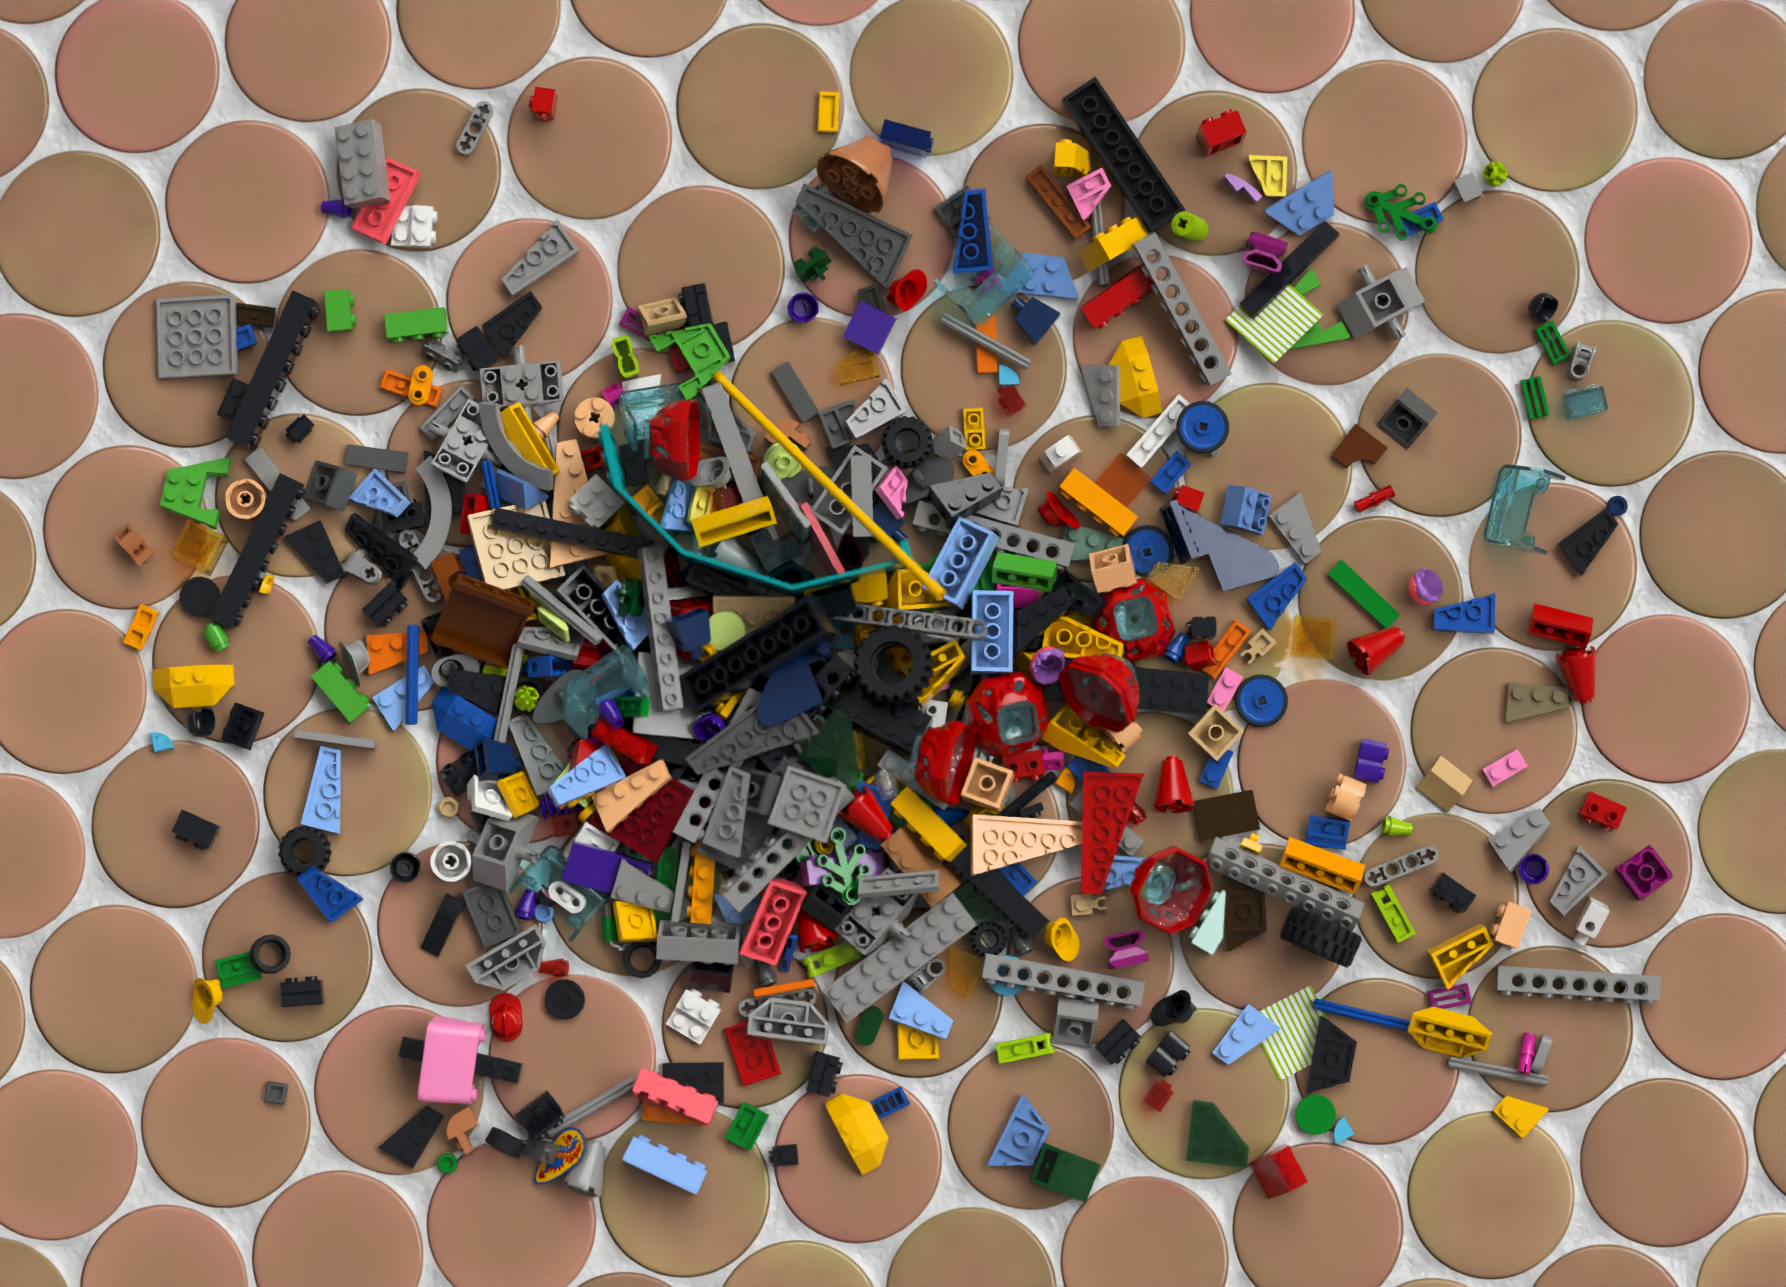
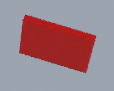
[724,1021,782,1086]

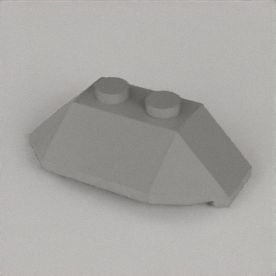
[465,924,546,990]
[747,998,830,1045]

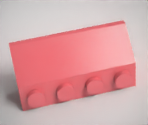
[739,878,807,965]

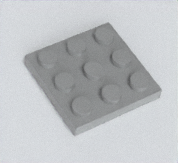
[768,765,847,844]

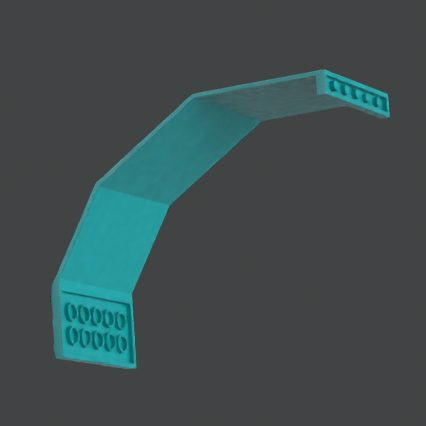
[597,424,913,599]

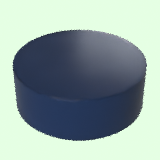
[1607,496,1628,516]

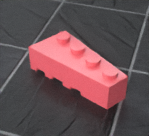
[632,1068,718,1127]

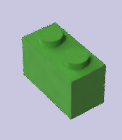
[324,289,357,334]

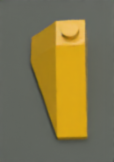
[886,569,968,610]
[801,572,888,606]
[1042,616,1124,660]
[1042,703,1126,769]

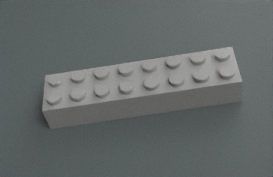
[822,892,978,1023]

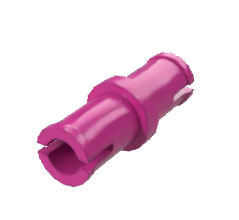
[1517,1033,1536,1075]

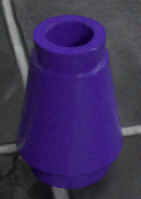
[321,199,352,219]
[307,635,337,664]
[598,699,624,728]
[515,889,537,921]

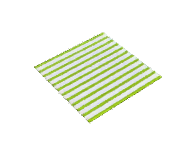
[1225,285,1324,363]
[1259,985,1328,1080]

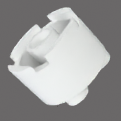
[430,841,473,882]

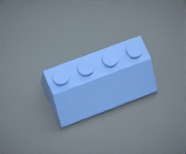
[922,516,1000,610]
[970,590,1013,675]
[622,1135,708,1194]

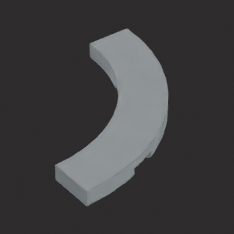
[479,402,553,491]
[413,456,452,569]

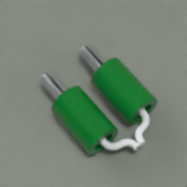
[601,903,632,951]

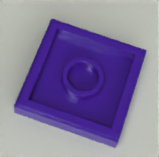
[843,300,897,355]

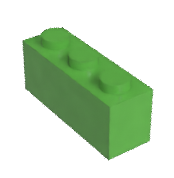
[384,307,449,343]
[992,552,1057,592]
[311,661,371,723]

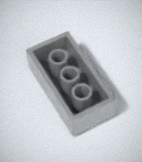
[334,119,391,209]
[811,445,889,536]
[656,920,741,965]

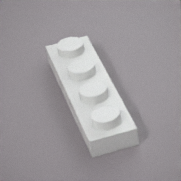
[1126,394,1190,468]

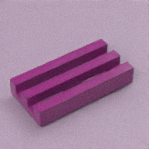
[619,307,660,342]
[1427,983,1472,1009]

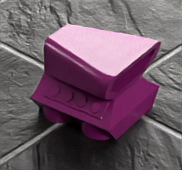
[1242,232,1288,275]
[1614,845,1673,901]
[1104,930,1149,969]

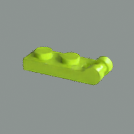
[1370,884,1416,943]
[801,941,861,978]
[995,1033,1055,1064]

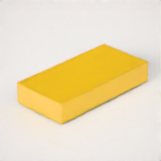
[818,92,839,133]

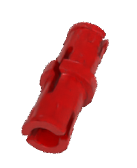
[1354,485,1395,513]

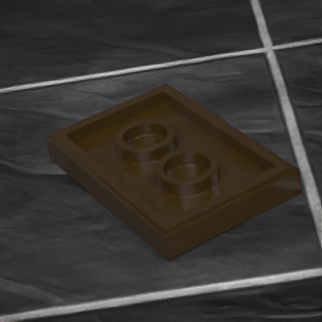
[1194,790,1260,841]

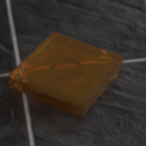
[1095,453,1151,508]

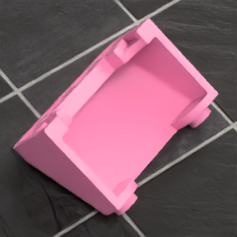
[418,1015,486,1104]

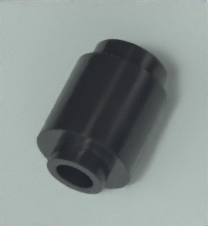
[285,414,315,444]

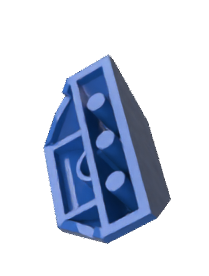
[432,687,510,751]

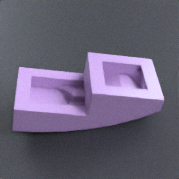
[1223,173,1263,204]

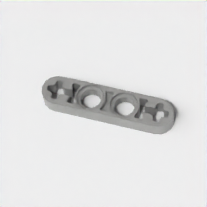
[399,530,442,603]
[1363,846,1439,887]
[739,988,817,1017]

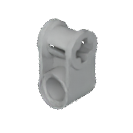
[1568,340,1597,381]
[342,551,382,584]
[907,958,945,994]

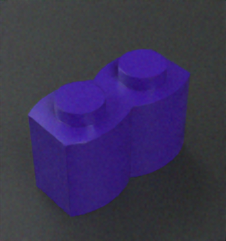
[1354,739,1389,783]

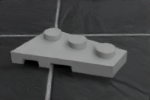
[1080,365,1120,426]
[1488,808,1551,873]

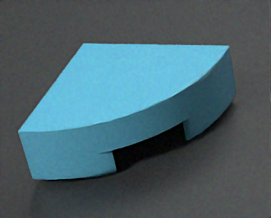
[999,365,1020,386]
[150,732,175,753]
[1334,1116,1354,1144]

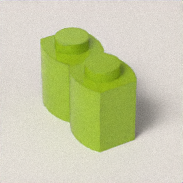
[612,335,640,380]

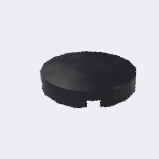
[180,576,220,617]
[545,979,585,1020]

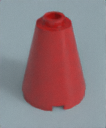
[1347,626,1405,676]
[1555,646,1596,704]
[1154,756,1194,813]
[838,785,893,841]
[797,895,839,953]

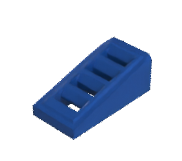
[870,1086,910,1120]

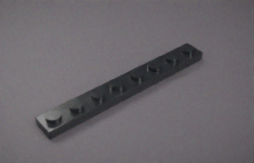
[491,507,654,559]

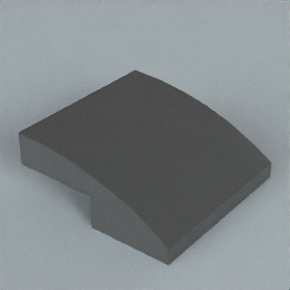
[933,185,990,242]

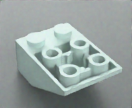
[1188,890,1226,955]

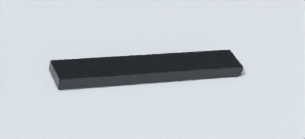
[1239,221,1340,319]

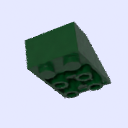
[1029,1142,1101,1202]

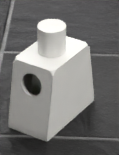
[1039,435,1082,474]
[1574,896,1610,946]

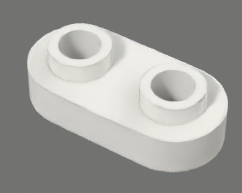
[548,881,586,913]

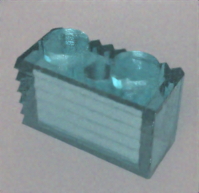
[1561,383,1608,420]

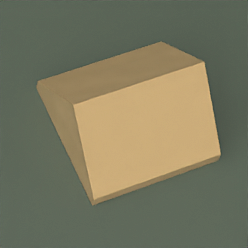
[638,298,687,336]
[1187,704,1244,761]
[1416,756,1473,812]

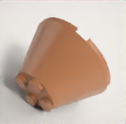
[816,135,893,214]

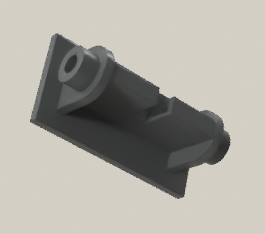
[422,339,464,373]

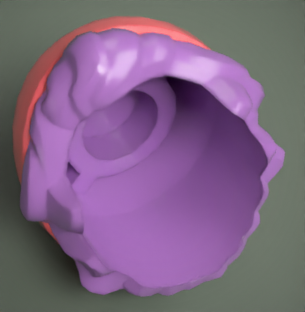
[1407,567,1444,605]
[1029,646,1065,685]

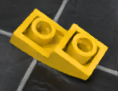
[963,407,986,450]

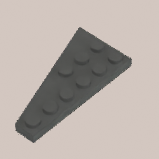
[795,183,913,290]
[685,703,820,775]
[695,758,803,870]

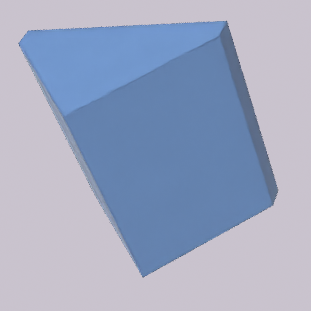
[496,469,549,510]

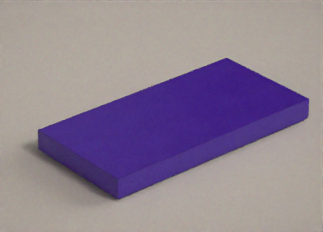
[561,841,651,894]

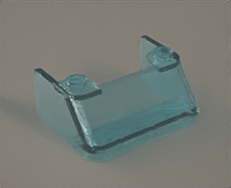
[934,225,1033,325]
[619,381,711,451]
[1484,464,1566,555]
[563,645,648,740]
[509,845,610,942]

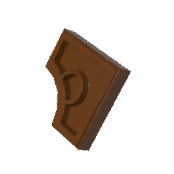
[1331,423,1388,468]

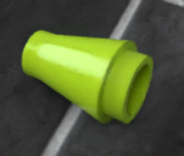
[1381,816,1413,836]

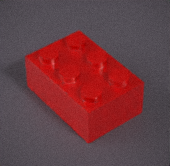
[1197,109,1247,157]

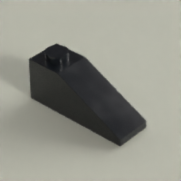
[420,893,466,957]

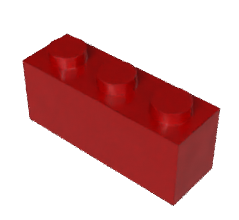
[1527,603,1593,648]
[591,717,658,764]

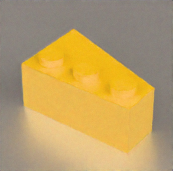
[1053,139,1094,178]
[1076,216,1149,272]
[902,639,967,707]
[1427,923,1494,990]

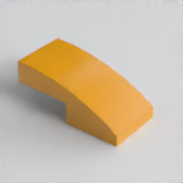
[631,484,665,525]
[123,604,160,651]

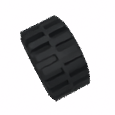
[882,416,932,469]
[278,826,332,876]

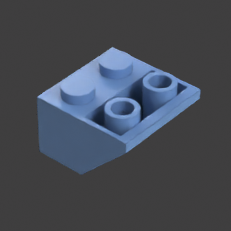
[1220,485,1272,535]

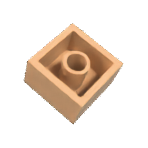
[1089,544,1137,593]
[961,757,1014,814]
[1489,902,1532,949]

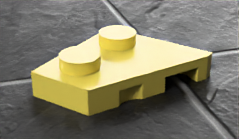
[1248,155,1287,198]
[686,486,720,524]

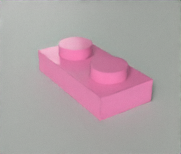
[1207,667,1243,712]
[1482,749,1528,787]

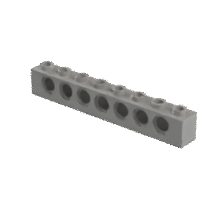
[1131,232,1232,385]
[913,501,1075,570]
[637,546,683,712]
[673,687,762,844]
[718,776,855,912]
[1205,837,1364,931]
[980,953,1145,1009]
[1495,966,1661,1004]

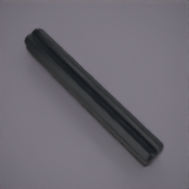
[995,771,1058,817]

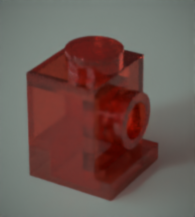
[997,384,1026,418]

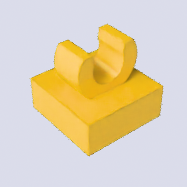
[1239,832,1263,855]

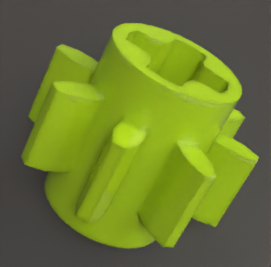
[1483,162,1508,187]
[514,686,539,712]

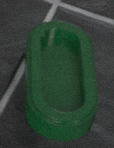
[856,1006,883,1045]

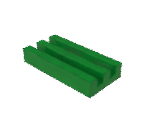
[1534,320,1571,366]
[1520,376,1550,420]

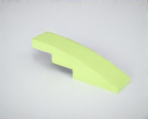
[522,586,570,643]

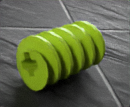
[1171,212,1208,242]

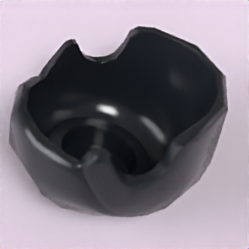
[1528,292,1559,324]
[186,707,216,737]
[390,852,421,883]

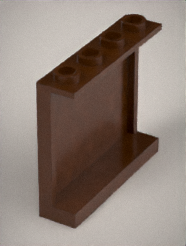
[431,573,535,669]

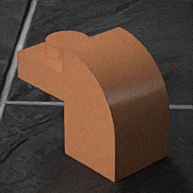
[764,419,811,450]
[114,523,154,566]
[447,1107,479,1154]

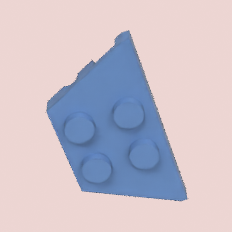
[1263,170,1334,235]
[1001,253,1078,300]
[987,1094,1050,1166]

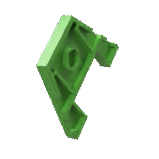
[1289,269,1350,350]
[648,323,731,400]
[160,458,232,530]

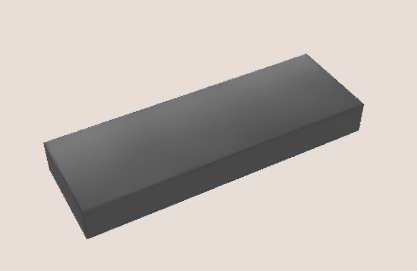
[771,362,819,423]
[345,444,408,473]

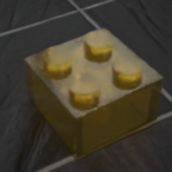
[170,519,228,576]
[1290,615,1336,661]

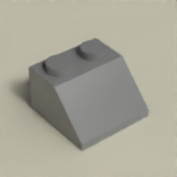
[1052,997,1099,1048]

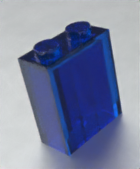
[879,119,934,158]

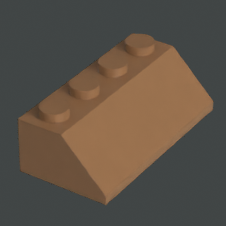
[880,823,963,908]

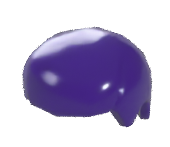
[787,292,819,323]
[693,713,726,741]
[1519,854,1550,884]

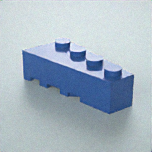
[953,187,994,273]

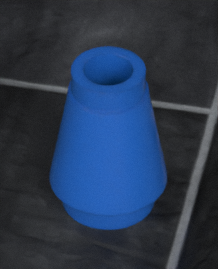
[1164,632,1190,664]

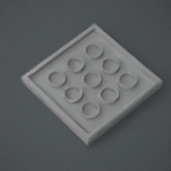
[156,294,238,379]
[632,652,715,741]

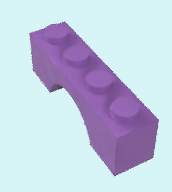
[800,849,885,886]

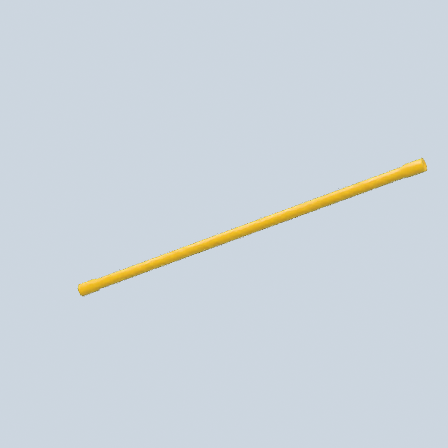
[712,370,947,601]

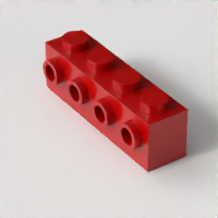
[1078,263,1159,329]

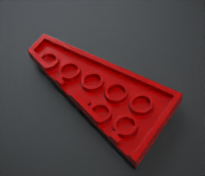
[1081,772,1144,894]

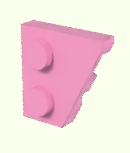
[1066,168,1112,221]
[875,465,908,519]

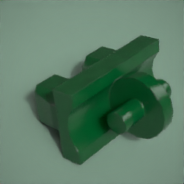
[793,246,832,284]
[614,578,643,617]

